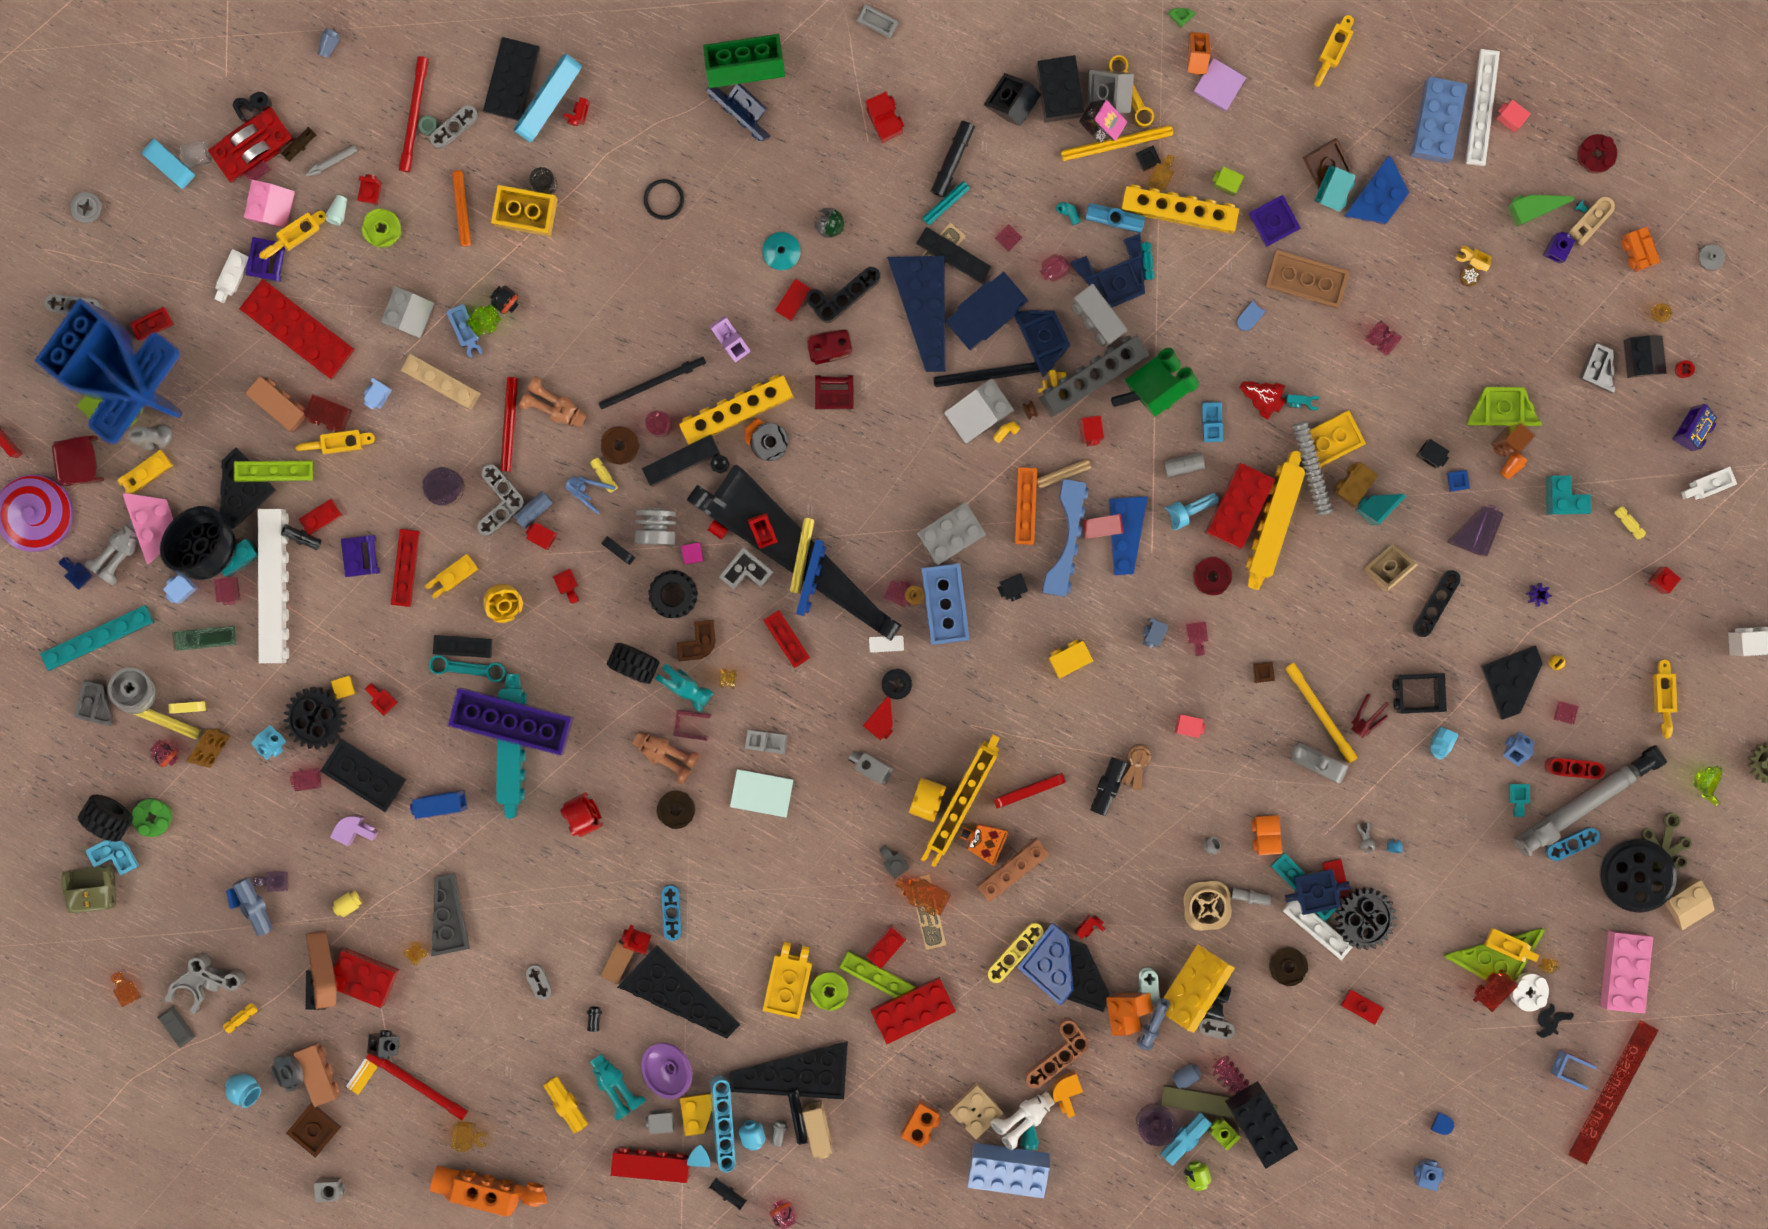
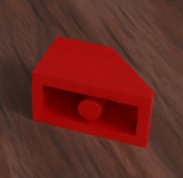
[863,696,893,741]

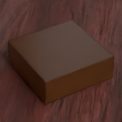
[1253,662,1275,683]

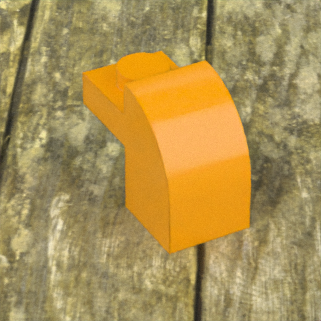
[1052,1070,1083,1118]

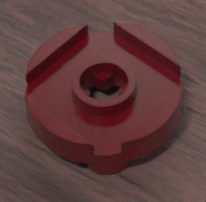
[1577,134,1617,174]
[1193,557,1232,596]

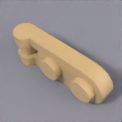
[1567,197,1615,246]

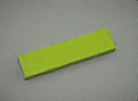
[234,461,314,482]
[839,950,915,998]

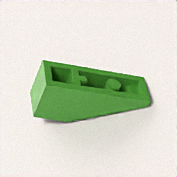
[1507,195,1574,227]

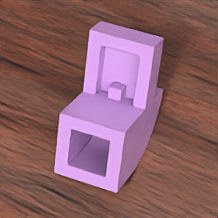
[709,315,751,363]
[330,815,378,846]

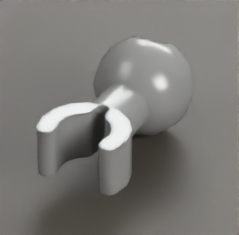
[1356,822,1375,853]

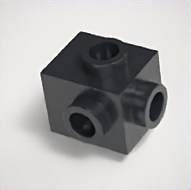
[367,1030,399,1059]

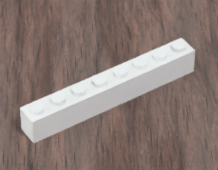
[258,509,289,663]

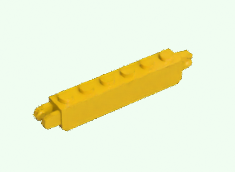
[1245,450,1305,590]
[921,734,1000,867]

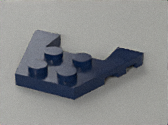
[1070,233,1145,308]

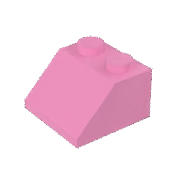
[244,180,295,228]

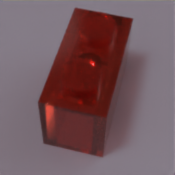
[304,394,352,433]

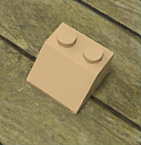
[1665,877,1715,930]

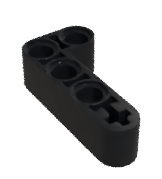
[806,267,880,323]

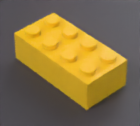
[1164,944,1235,1033]

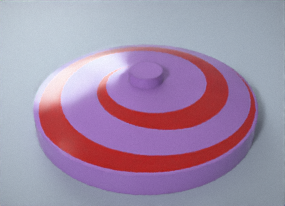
[0,475,74,552]

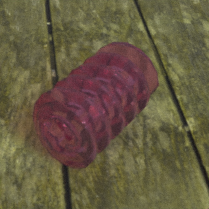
[1212,1055,1250,1096]

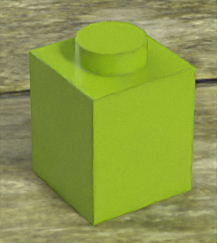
[1212,166,1244,197]

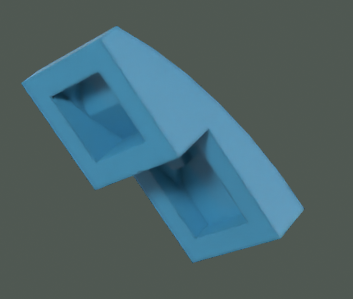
[1202,401,1223,442]

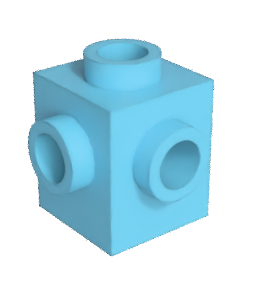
[251,725,286,760]

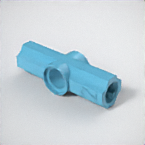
[1160,1112,1212,1166]

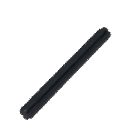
[933,362,1040,387]

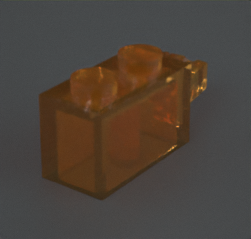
[895,876,951,916]

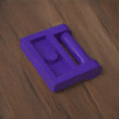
[245,237,286,282]
[341,535,380,577]

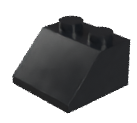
[984,73,1042,126]
[1623,336,1667,378]

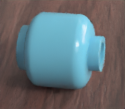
[739,1120,766,1151]

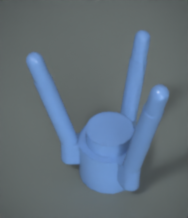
[565,476,616,514]

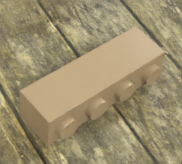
[401,354,481,410]

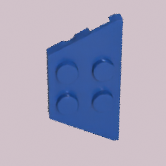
[1344,156,1409,224]

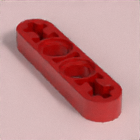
[993,773,1066,808]

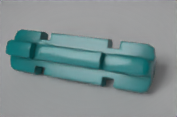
[1141,242,1155,280]

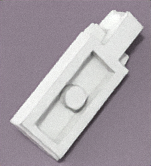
[214,249,249,303]
[1681,467,1737,500]

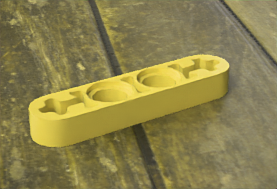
[987,922,1044,983]

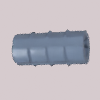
[514,491,553,529]

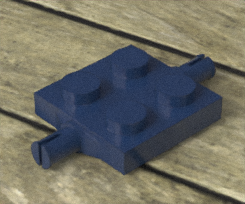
[1284,869,1351,915]

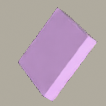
[1193,58,1246,112]

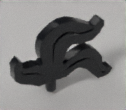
[1536,1003,1574,1038]

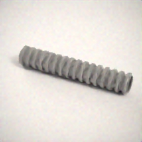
[1292,421,1333,516]

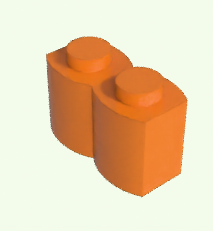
[1251,815,1282,855]

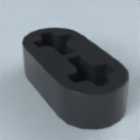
[601,536,635,565]

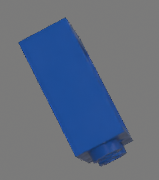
[410,790,467,819]

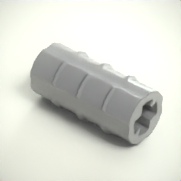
[1163,453,1205,478]

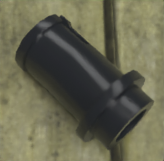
[587,1006,602,1032]

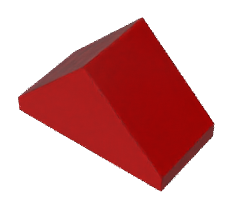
[748,513,778,549]

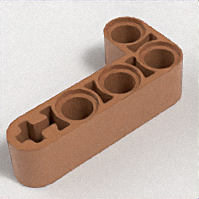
[306,931,336,1009]
[1025,1018,1089,1088]

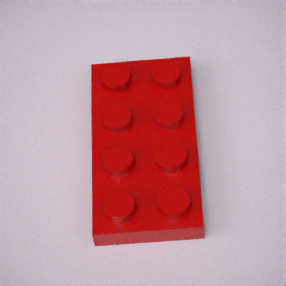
[870,977,956,1044]

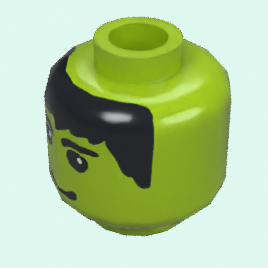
[1184,1160,1211,1191]

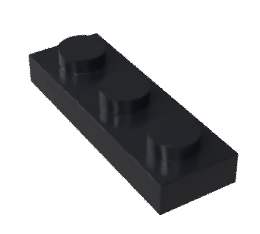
[433,635,493,658]

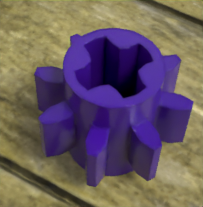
[1526,583,1552,607]

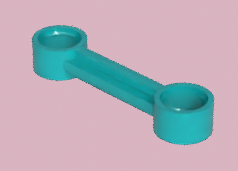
[429,655,507,682]

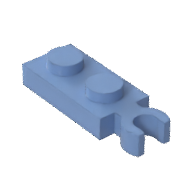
[446,304,483,358]

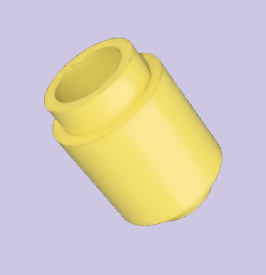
[332,890,363,918]

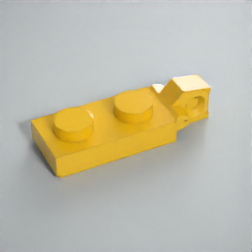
[1484,928,1539,962]

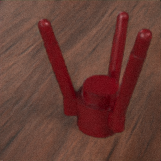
[1351,694,1389,738]

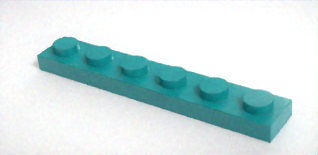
[40,605,155,671]

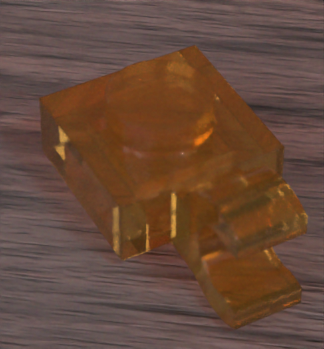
[110,971,141,1007]

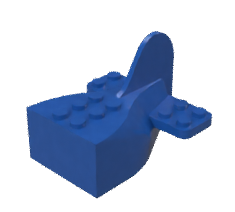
[34,298,183,444]

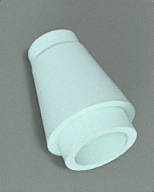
[325,195,347,226]

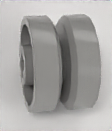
[108,668,156,714]

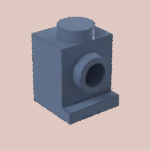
[1142,618,1169,648]

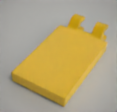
[762,942,812,1019]

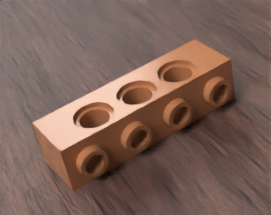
[977,838,1050,903]

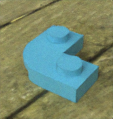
[86,840,139,876]

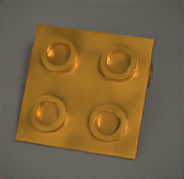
[186,727,230,768]

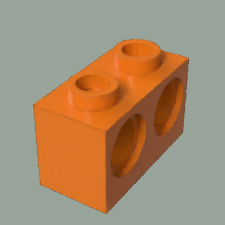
[901,1100,941,1148]

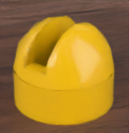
[1549,655,1566,670]

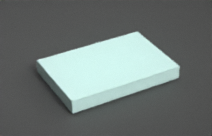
[730,769,794,818]

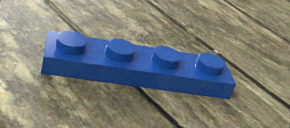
[796,539,827,616]

